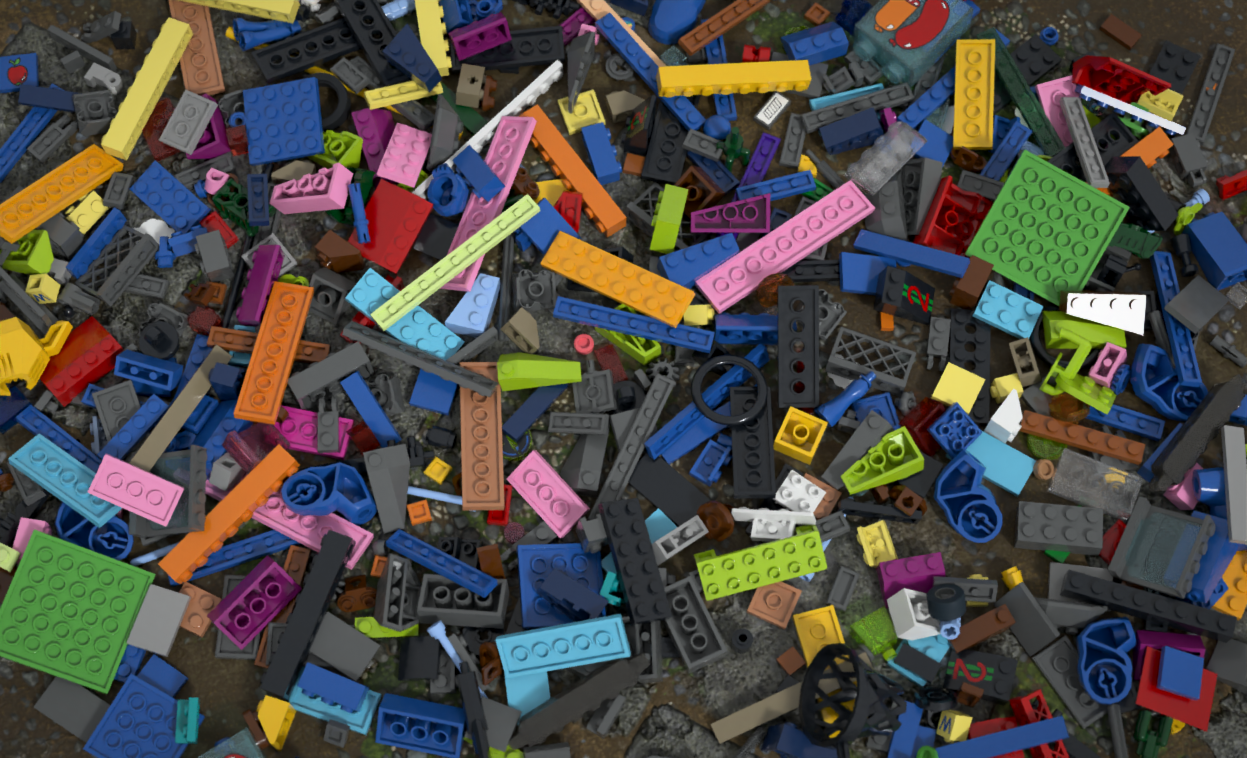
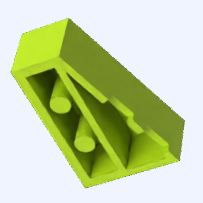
[649,184,689,254]
[594,304,661,366]

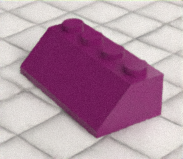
[351,108,396,189]
[236,245,285,327]
[207,555,302,650]

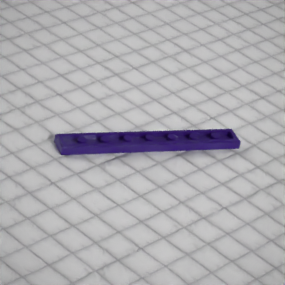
[715,132,781,240]

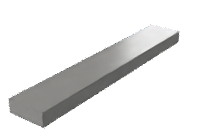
[1059,97,1110,188]
[1221,425,1247,545]

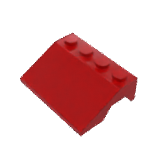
[1072,55,1171,104]
[912,175,993,259]
[348,179,434,276]
[40,316,124,407]

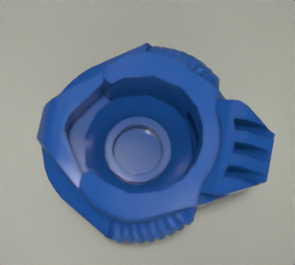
[427,163,469,217]

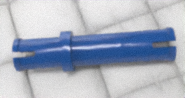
[348,183,371,244]

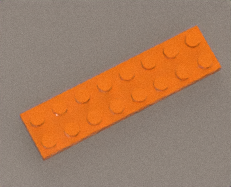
[234,281,314,425]

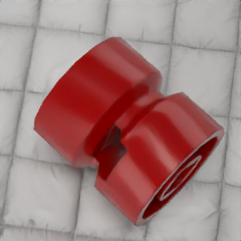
[742,44,771,63]

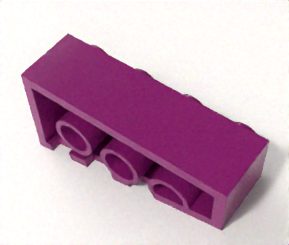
[690,193,770,233]

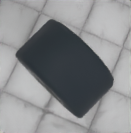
[927,584,966,621]

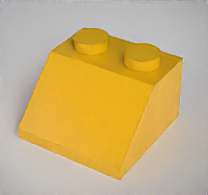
[773,406,828,465]
[257,695,296,752]

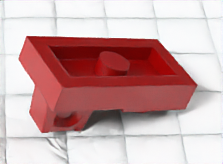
[1216,170,1247,200]

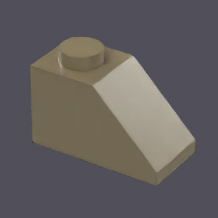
[606,90,645,124]
[271,160,318,184]
[501,307,540,354]

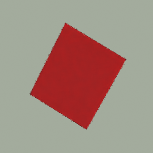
[1136,646,1217,732]

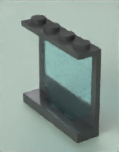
[129,445,207,538]
[1108,496,1216,599]

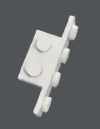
[731,507,816,542]

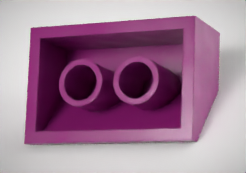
[448,12,511,61]
[174,93,232,159]
[876,552,946,609]
[1133,630,1206,680]

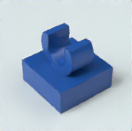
[514,228,533,252]

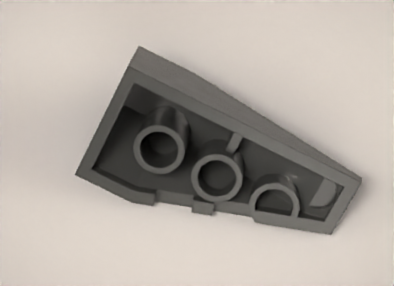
[565,32,595,114]
[899,158,943,236]
[821,410,895,490]
[560,420,611,498]
[363,444,410,534]

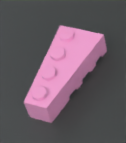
[269,162,353,214]

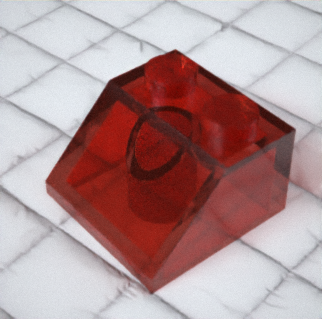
[898,397,946,457]

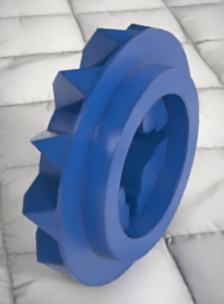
[1111,364,1131,395]

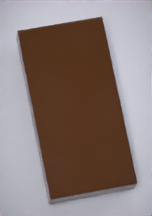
[1099,14,1142,50]
[956,682,984,708]

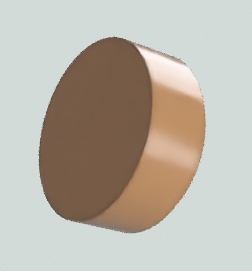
[1033,459,1054,480]

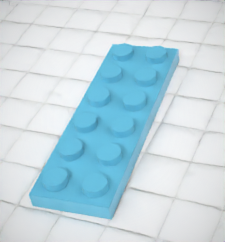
[345,268,465,360]
[8,434,122,528]
[495,614,631,678]

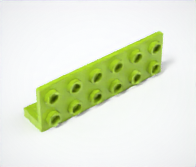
[694,525,827,601]

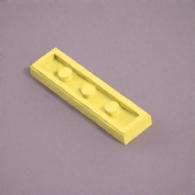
[364,81,443,110]

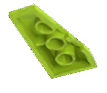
[307,130,363,169]
[0,230,54,275]
[1042,311,1126,349]
[497,352,582,391]
[841,426,924,495]

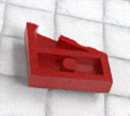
[553,191,583,232]

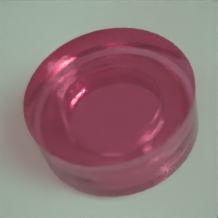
[504,522,525,544]

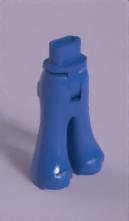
[233,18,301,51]
[813,371,877,428]

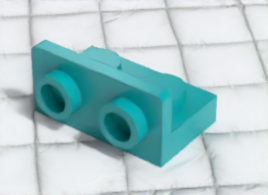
[599,571,625,606]
[175,697,200,744]

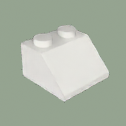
[984,388,1023,443]
[887,588,941,640]

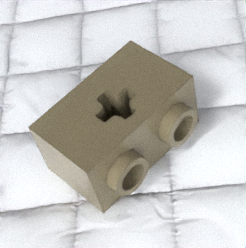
[456,64,487,108]
[1009,337,1042,387]

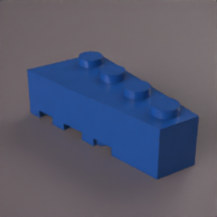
[657,233,740,289]

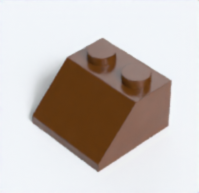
[674,165,726,218]
[315,230,365,273]

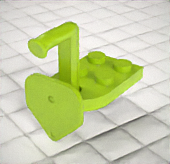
[1039,327,1116,414]

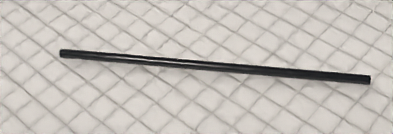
[205,163,274,396]

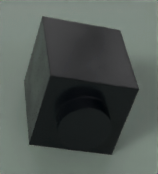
[111,21,137,49]

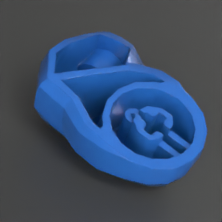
[648,0,706,45]
[1130,344,1209,421]
[934,448,1002,543]
[281,462,377,526]
[1192,467,1247,551]
[54,502,134,561]
[1076,616,1137,705]

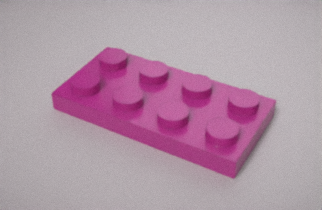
[264,405,354,460]

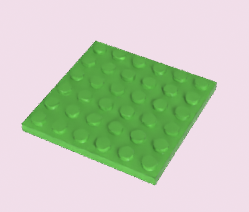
[964,149,1130,306]
[0,529,156,694]

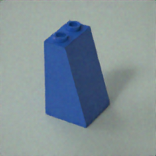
[1182,212,1247,291]
[1164,510,1238,604]

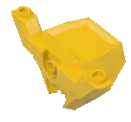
[0,317,73,396]

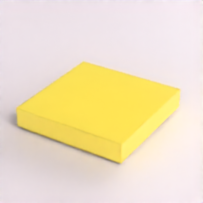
[558,89,605,135]
[931,362,985,415]

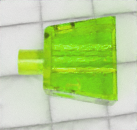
[849,607,898,661]

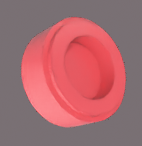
[574,334,594,355]

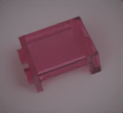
[222,422,290,474]

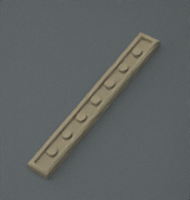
[129,344,233,472]
[711,652,874,744]

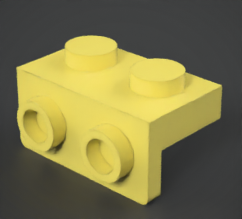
[1137,89,1183,121]
[65,190,110,235]
[856,520,898,568]

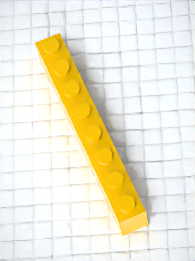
[656,60,811,98]

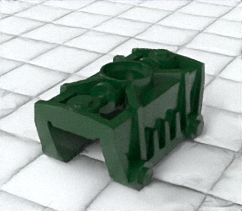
[324,167,376,226]
[212,178,276,238]
[1108,222,1163,259]

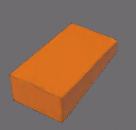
[880,312,894,331]

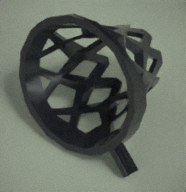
[799,643,907,758]

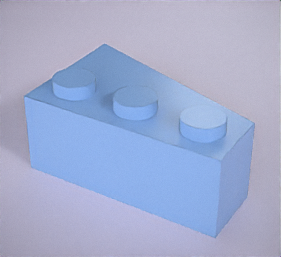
[445,273,501,338]

